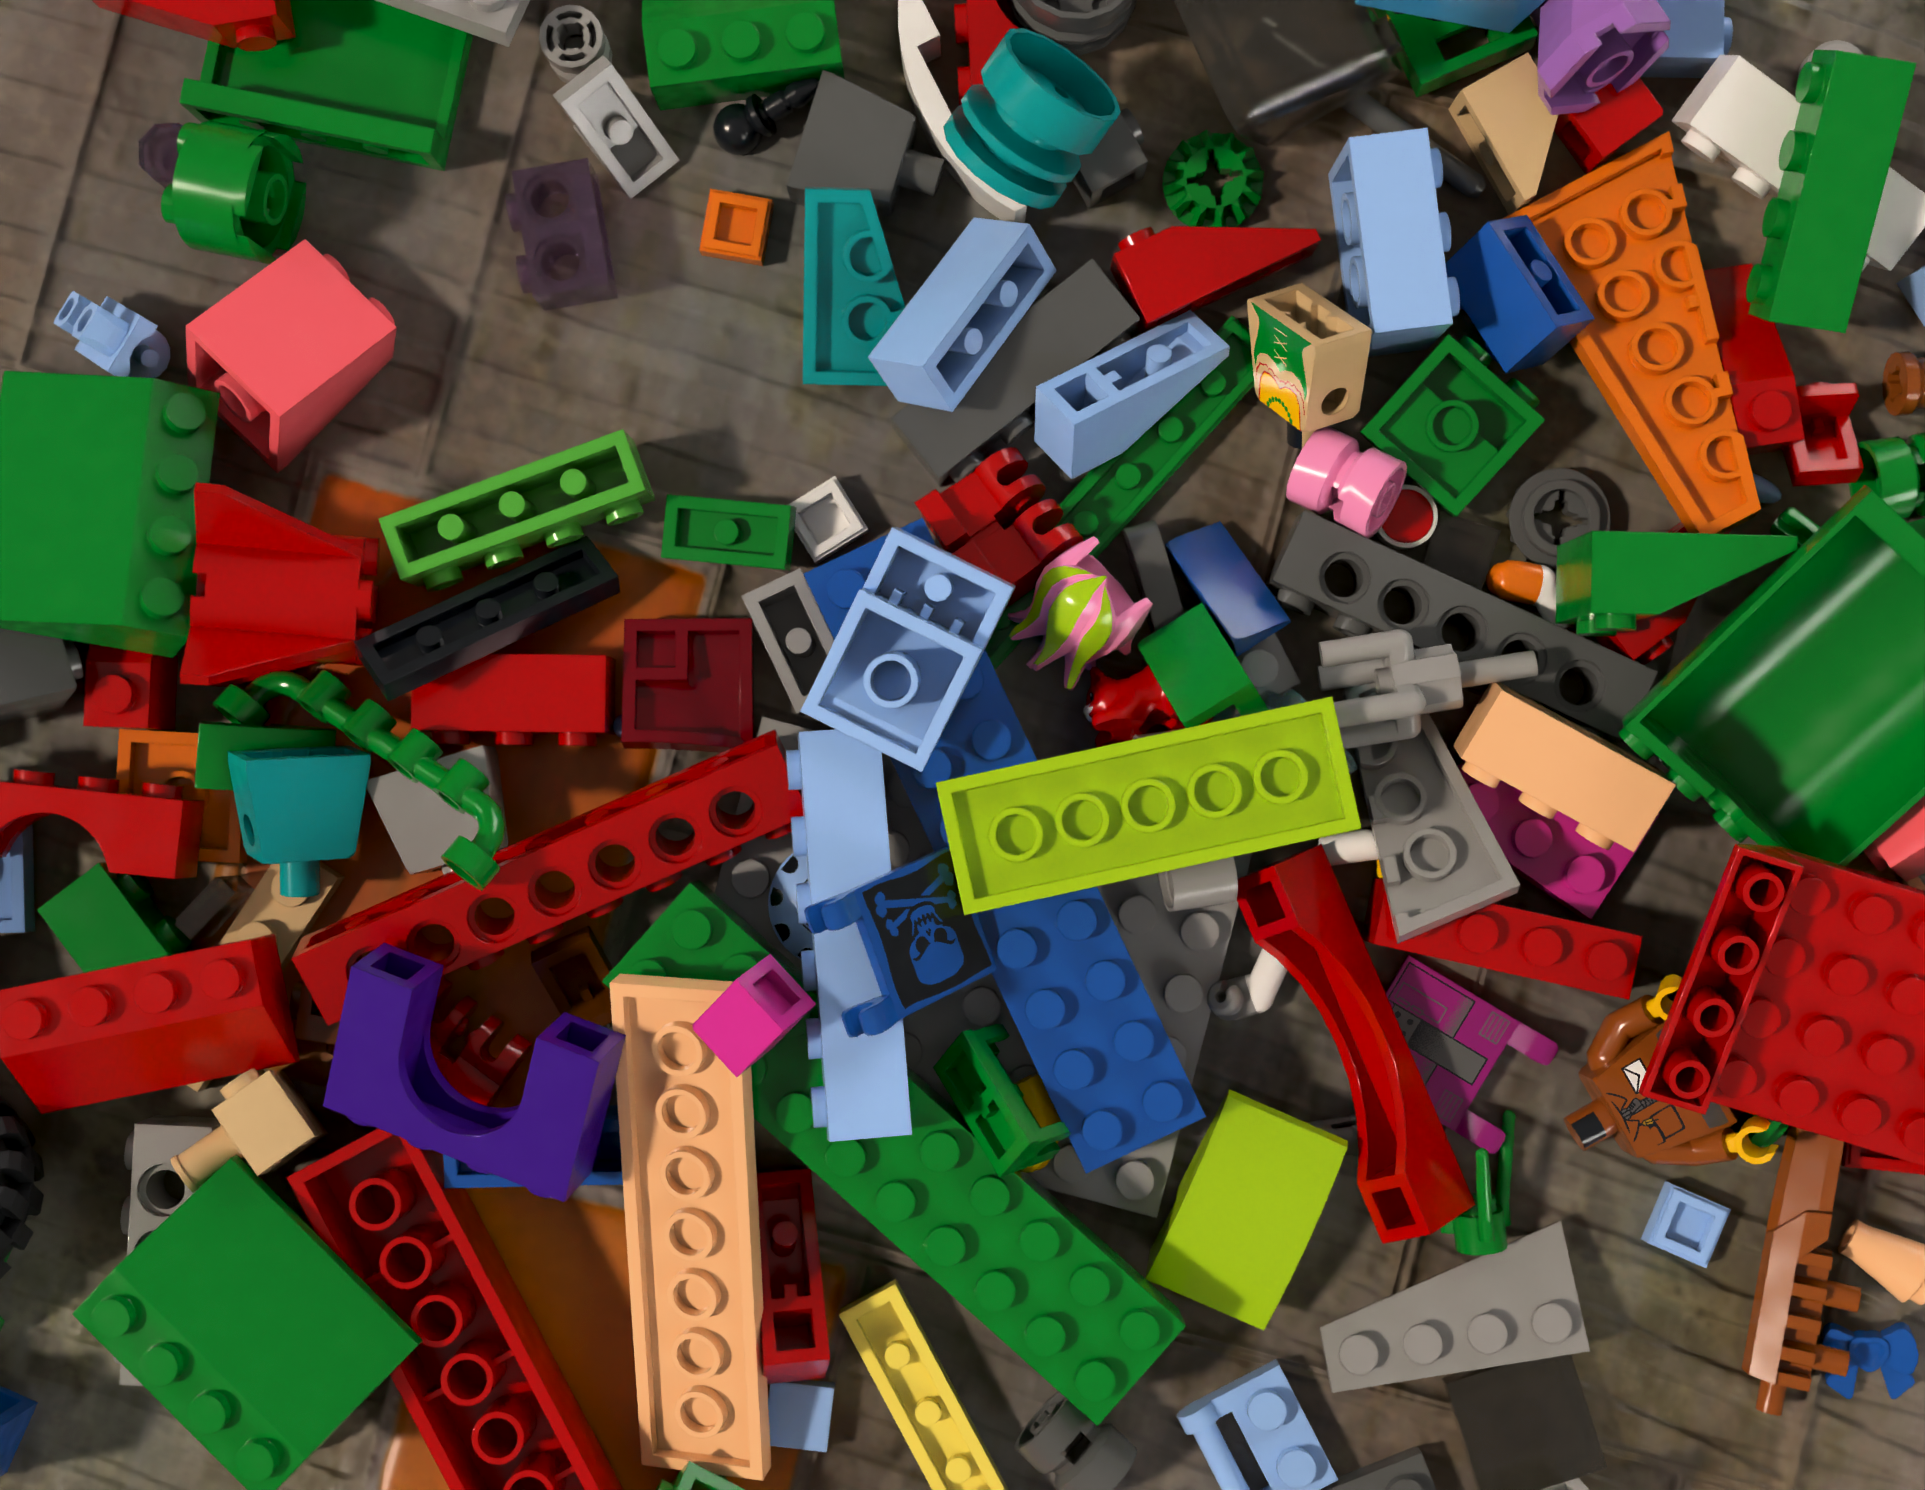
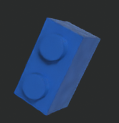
[1445,215,1595,373]

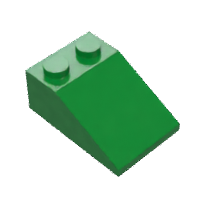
[1556,531,1798,636]

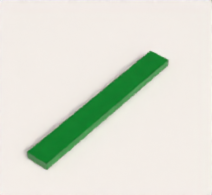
[985,315,1254,670]

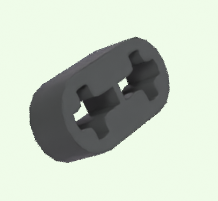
[1123,520,1184,634]

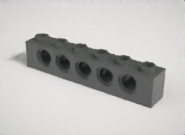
[1265,510,1658,743]

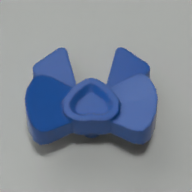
[1819,1322,1919,1399]

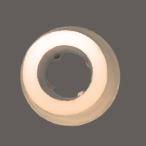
[1838,1219,1925,1305]

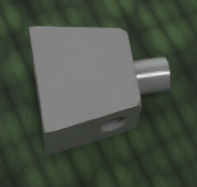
[367,745,508,875]

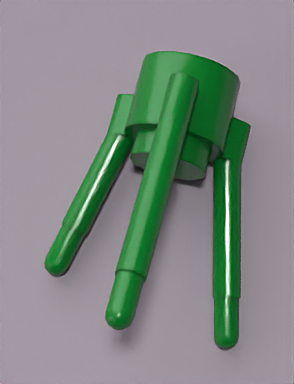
[1440,1109,1516,1256]

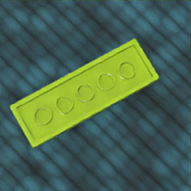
[936,696,1362,915]

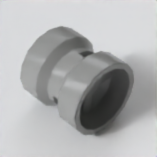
[539,5,613,84]

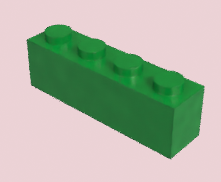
[1746,50,1917,333]

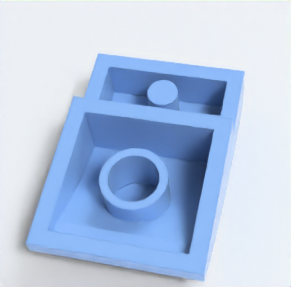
[800,527,1016,772]

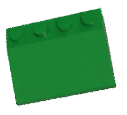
[0,371,220,658]
[72,1155,423,1490]

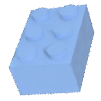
[1328,128,1460,357]

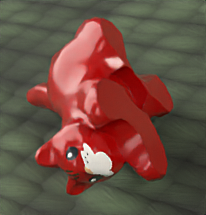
[1083,665,1214,748]

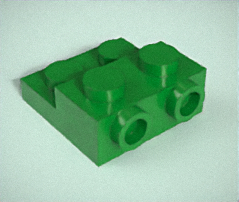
[1359,334,1545,517]

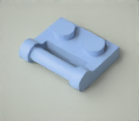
[1177,1359,1338,1490]

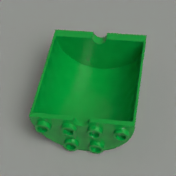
[1618,485,1925,866]

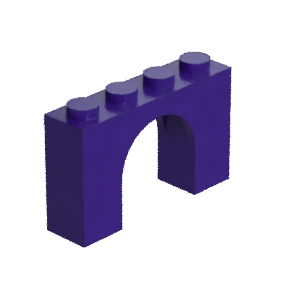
[323,943,626,1202]

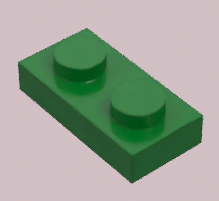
[661,494,797,571]

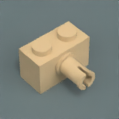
[170,1068,328,1192]

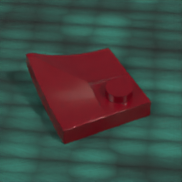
[621,618,754,753]

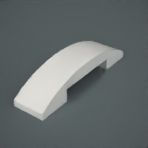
[898,0,1027,223]

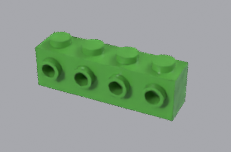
[378,429,656,592]

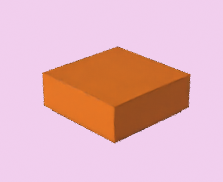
[699,188,774,266]

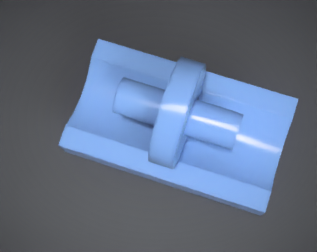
[53,291,170,378]

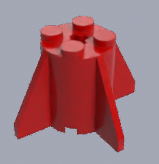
[180,482,380,687]

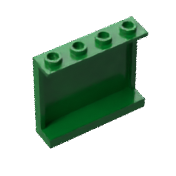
[179,0,473,171]

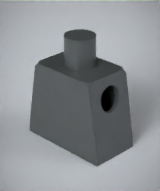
[786,70,945,216]

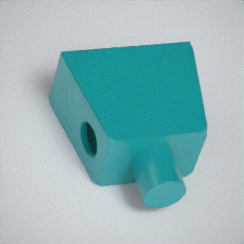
[228,745,371,897]

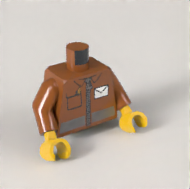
[1563,974,1779,1166]

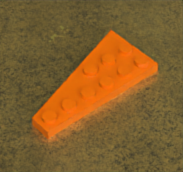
[1502,131,1761,534]

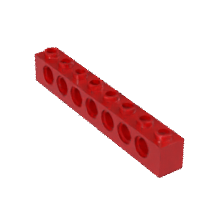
[291,729,803,1026]

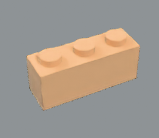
[1453,682,1676,852]

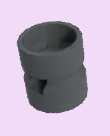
[1015,1391,1137,1490]

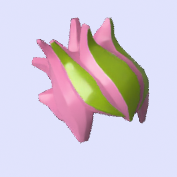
[1008,536,1153,691]

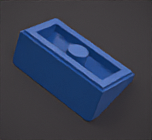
[1164,521,1291,657]

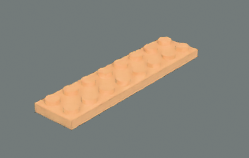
[609,973,772,1481]

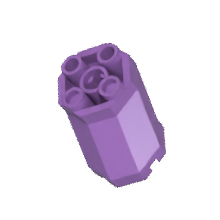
[1530,0,1671,115]

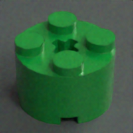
[161,121,306,264]

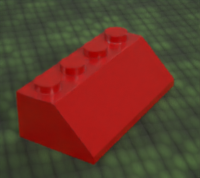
[0,934,300,1114]

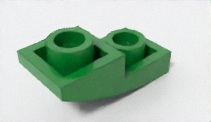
[194,721,337,791]

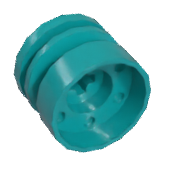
[943,28,1121,209]

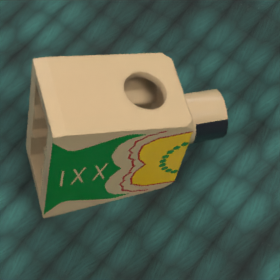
[1247,283,1372,449]

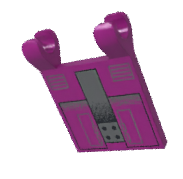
[1385,955,1558,1154]

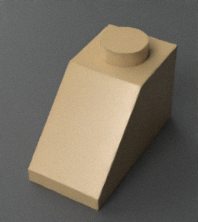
[1448,52,1558,215]

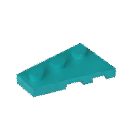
[802,187,905,386]

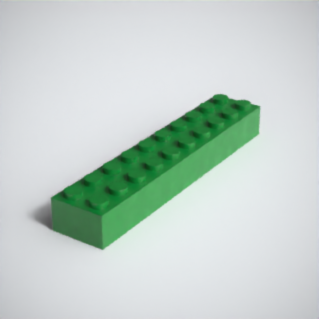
[601,880,1186,1426]

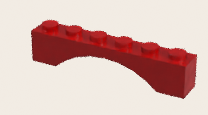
[1237,844,1476,1244]

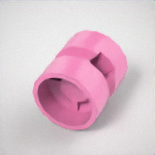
[1286,426,1407,538]

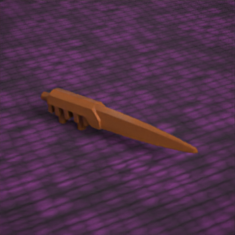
[1741,1126,1861,1416]

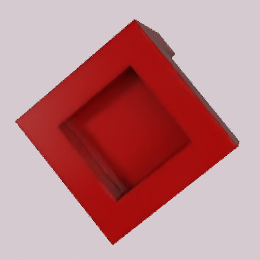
[1554,78,1663,174]

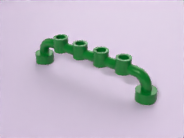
[213,670,505,891]

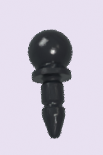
[713,78,819,155]

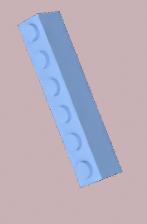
[786,729,912,1142]

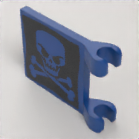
[804,846,997,1037]

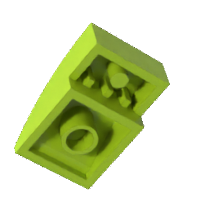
[1145,1089,1348,1331]

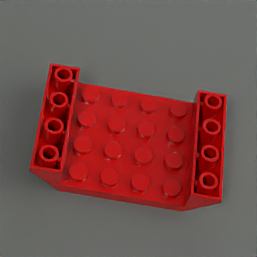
[1638,844,1925,1166]

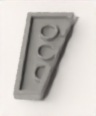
[1342,683,1520,944]
[1319,1221,1590,1393]

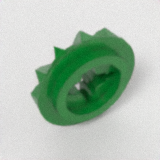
[1162,129,1264,227]

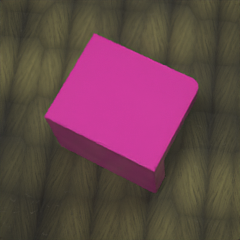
[693,954,816,1078]

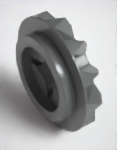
[1506,468,1611,570]

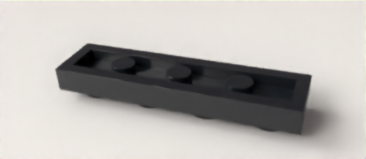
[354,536,620,701]

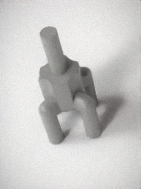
[1317,629,1538,749]

